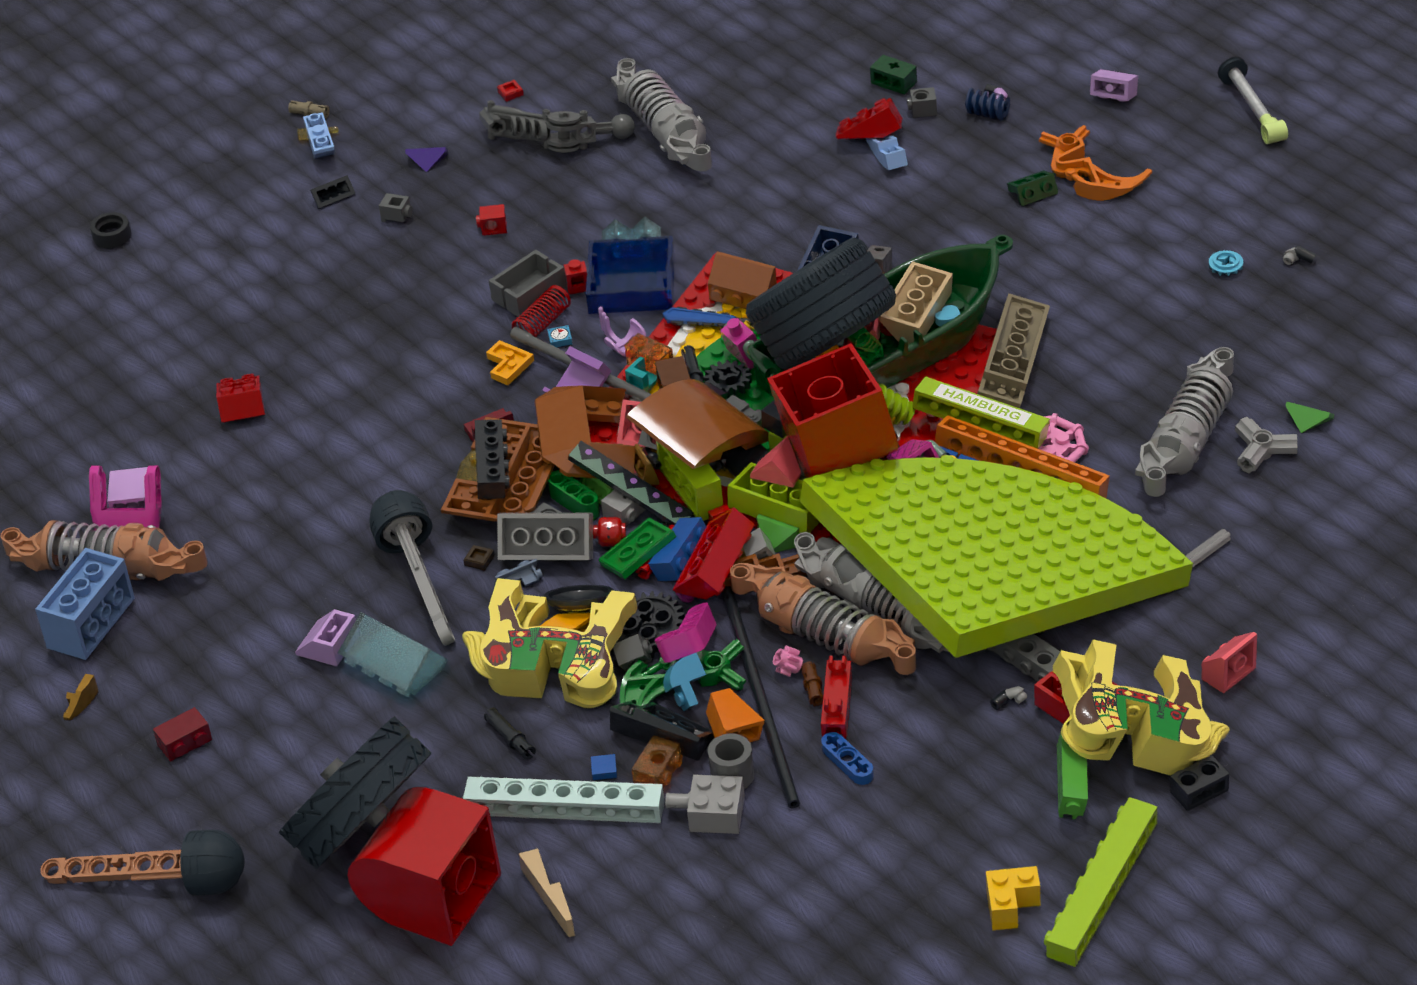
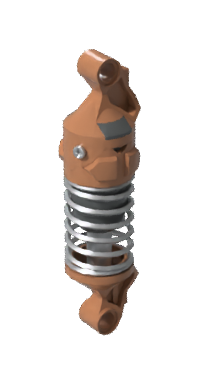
[0,520,208,581]
[730,563,916,675]

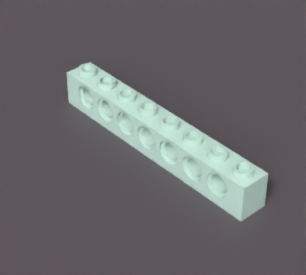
[463,777,665,823]

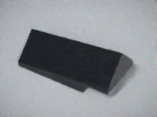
[610,701,714,761]

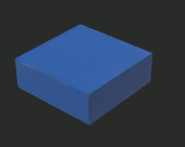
[591,754,617,780]

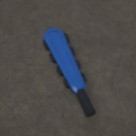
[662,307,754,328]

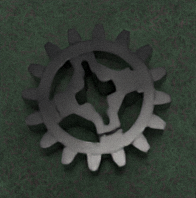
[704,360,752,399]

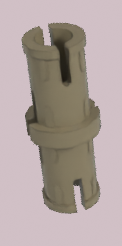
[288,100,330,118]

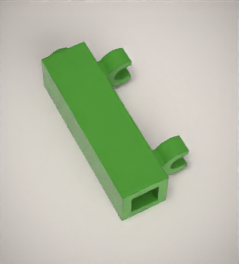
[1057,733,1088,819]

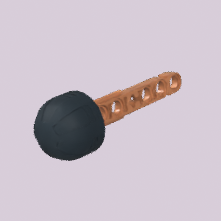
[41,830,245,896]

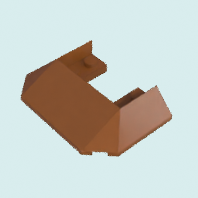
[535,385,635,478]
[441,417,555,522]

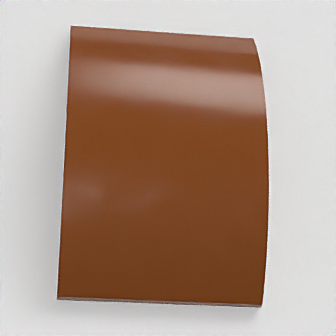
[626,379,769,469]

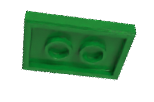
[598,518,677,579]

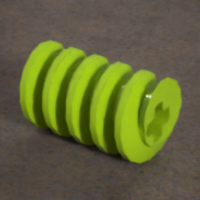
[878,383,916,425]

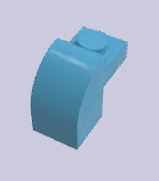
[663,652,706,711]

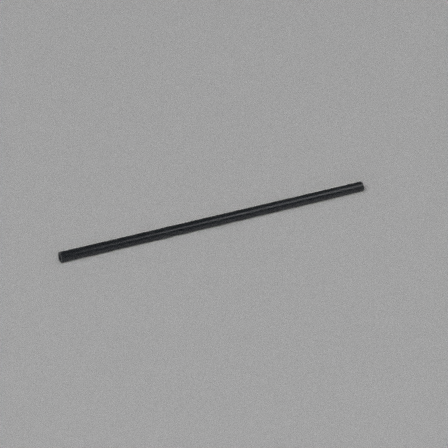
[722,586,800,808]

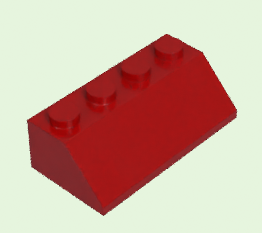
[673,507,754,600]

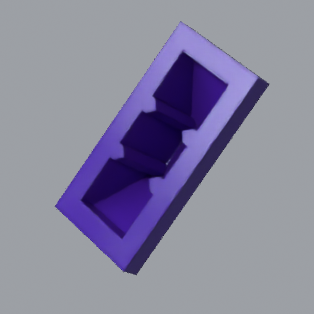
[405,147,448,172]

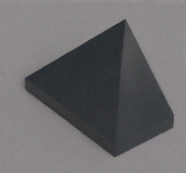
[310,175,356,209]

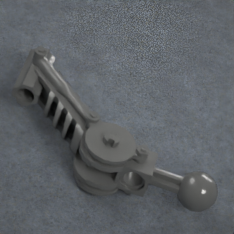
[479,100,635,153]

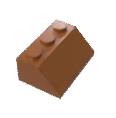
[708,251,777,309]

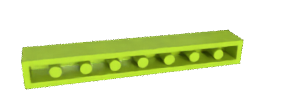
[1044,797,1157,967]

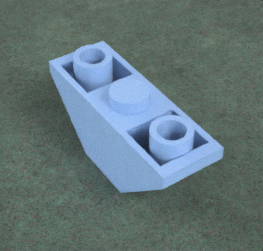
[303,112,335,159]

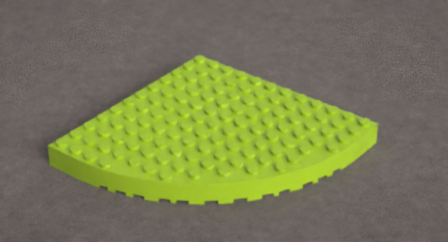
[800,455,1193,658]

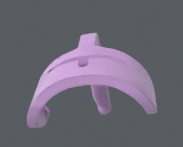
[598,307,646,357]

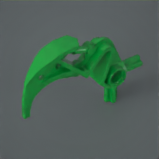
[620,640,746,706]

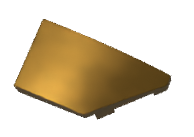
[63,674,99,720]

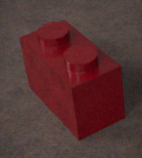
[153,707,212,762]

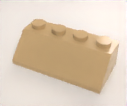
[878,261,953,344]

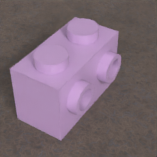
[1090,69,1138,102]

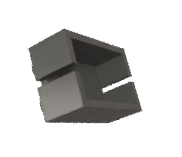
[489,250,567,317]

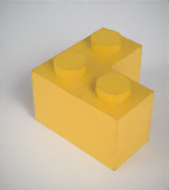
[986,866,1041,930]

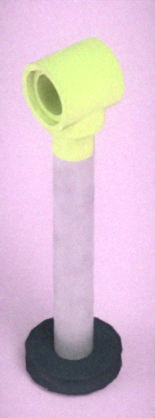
[1217,57,1288,145]

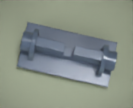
[493,559,543,587]

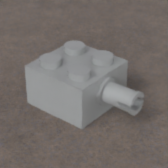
[665,775,745,834]

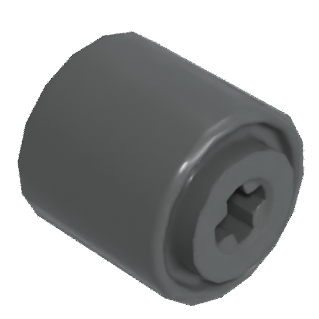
[707,733,755,789]

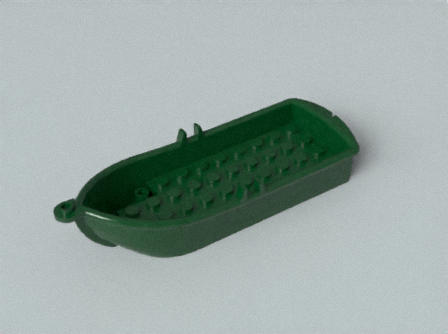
[747,235,1013,397]

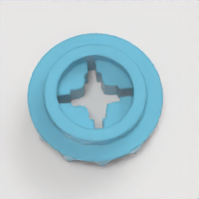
[1209,250,1243,276]

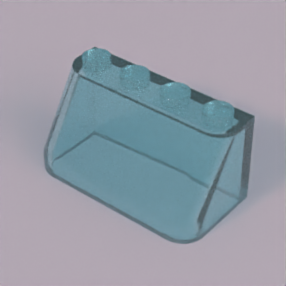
[338,612,449,697]

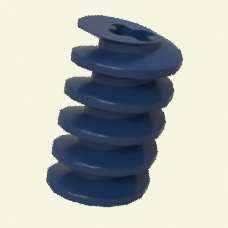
[965,88,1010,120]

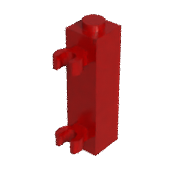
[821,656,852,740]

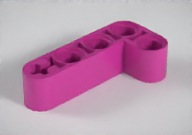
[655,603,717,663]

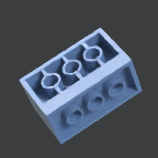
[35,548,135,660]

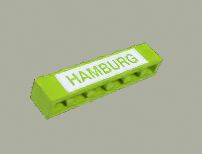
[912,377,1050,449]

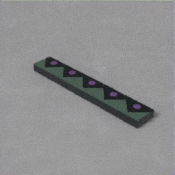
[568,441,694,525]

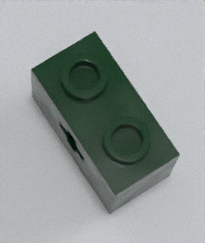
[870,55,917,95]

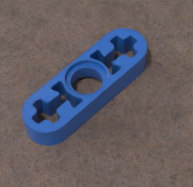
[821,732,874,785]

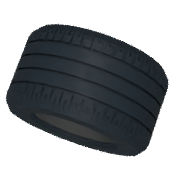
[746,237,896,370]

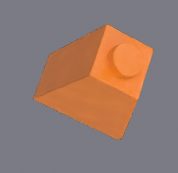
[706,688,764,742]

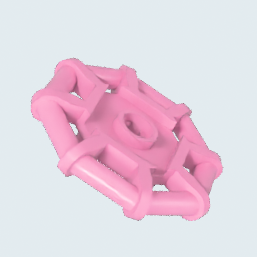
[1039,413,1089,462]

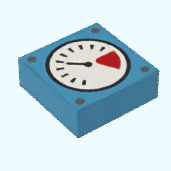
[547,325,572,347]

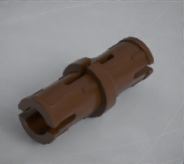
[801,661,824,706]

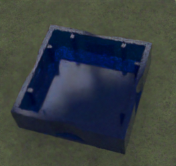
[586,236,675,314]

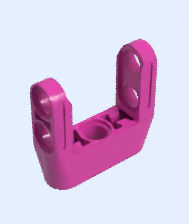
[89,466,162,530]

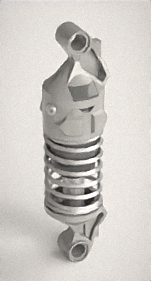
[611,58,712,171]
[1135,347,1234,497]

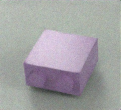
[107,467,147,508]

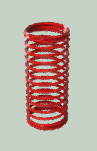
[512,285,571,337]

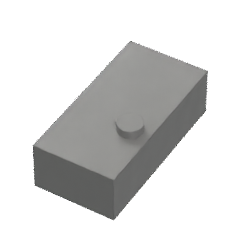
[497,513,593,560]

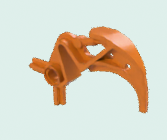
[1039,125,1152,201]

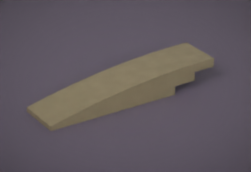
[977,293,1050,408]

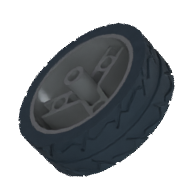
[278,716,432,870]

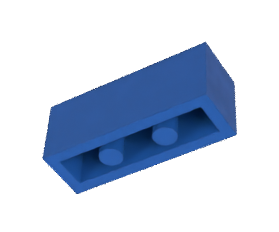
[648,517,706,581]

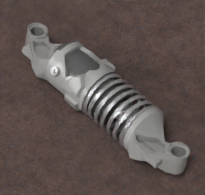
[794,532,949,653]

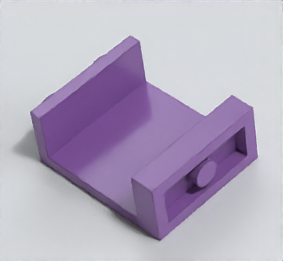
[543,346,611,393]

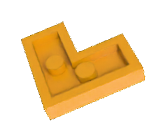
[486,340,534,385]

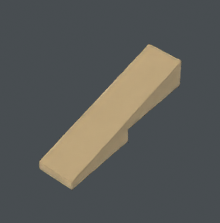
[519,848,575,937]

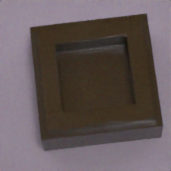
[463,545,495,571]

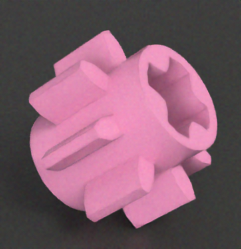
[773,646,803,677]

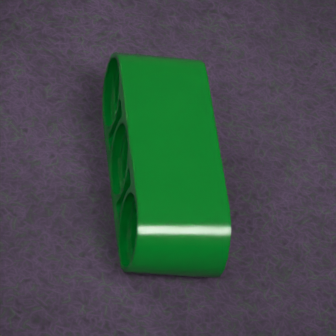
[548,470,600,521]

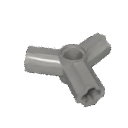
[1235,417,1297,473]

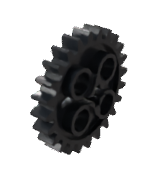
[616,591,685,658]

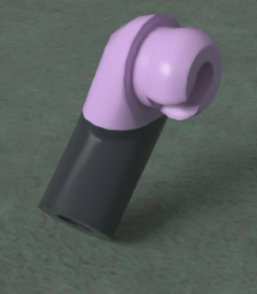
[984,84,1008,101]

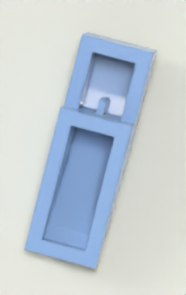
[866,134,908,170]

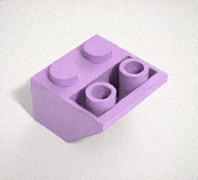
[295,609,359,666]

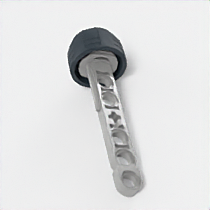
[369,490,455,646]

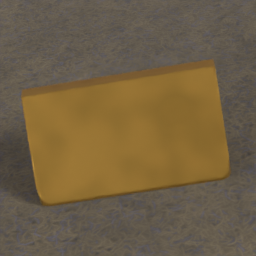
[634,444,660,485]

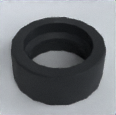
[90,212,131,248]

